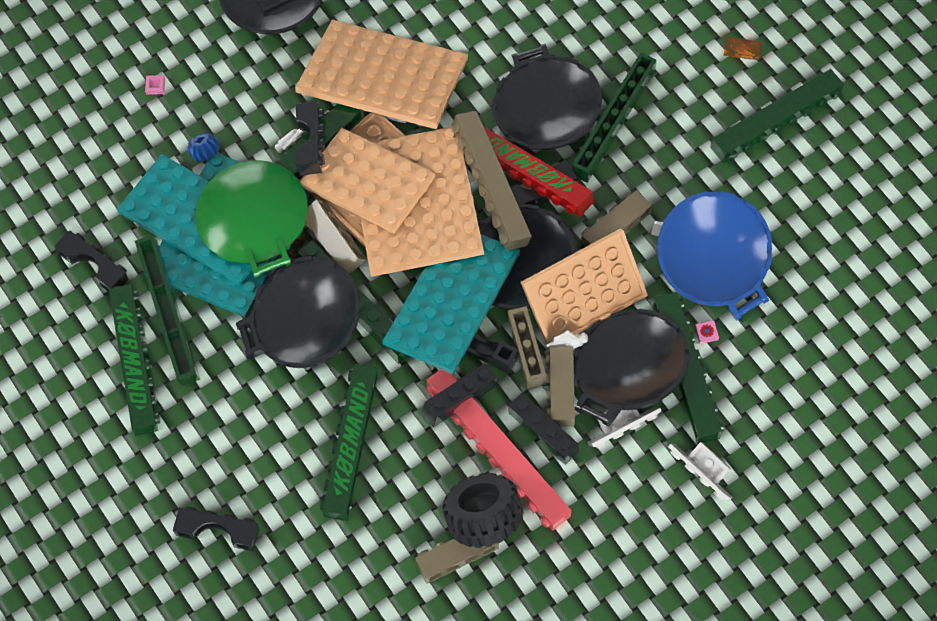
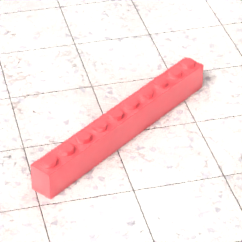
[426,369,572,531]

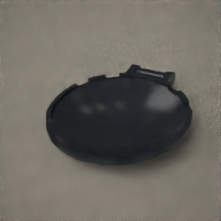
[492,43,602,150]
[478,204,576,310]
[236,256,361,368]
[573,309,689,427]

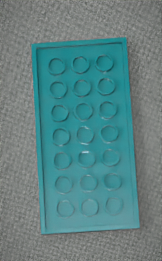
[117,154,252,286]
[383,234,520,374]

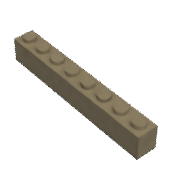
[452,111,532,251]

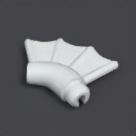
[275,129,306,153]
[545,330,588,354]

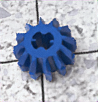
[187,133,220,162]

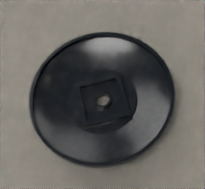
[219,0,322,35]

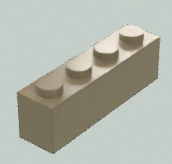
[581,190,652,247]
[305,200,366,273]
[508,306,546,389]
[546,347,575,427]
[415,539,499,584]

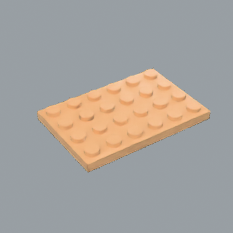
[300,128,435,234]
[521,229,648,344]

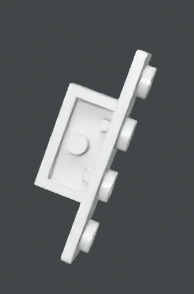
[587,407,662,448]
[668,442,733,501]

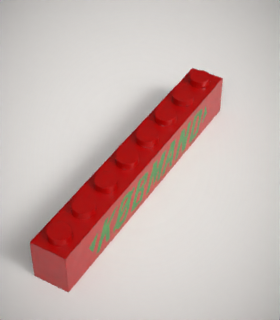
[483,126,594,217]

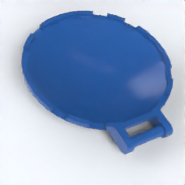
[657,191,773,321]

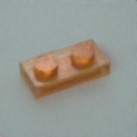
[724,37,762,60]

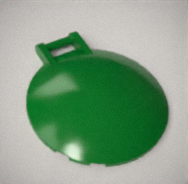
[195,160,308,278]

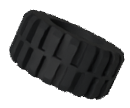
[442,473,524,548]

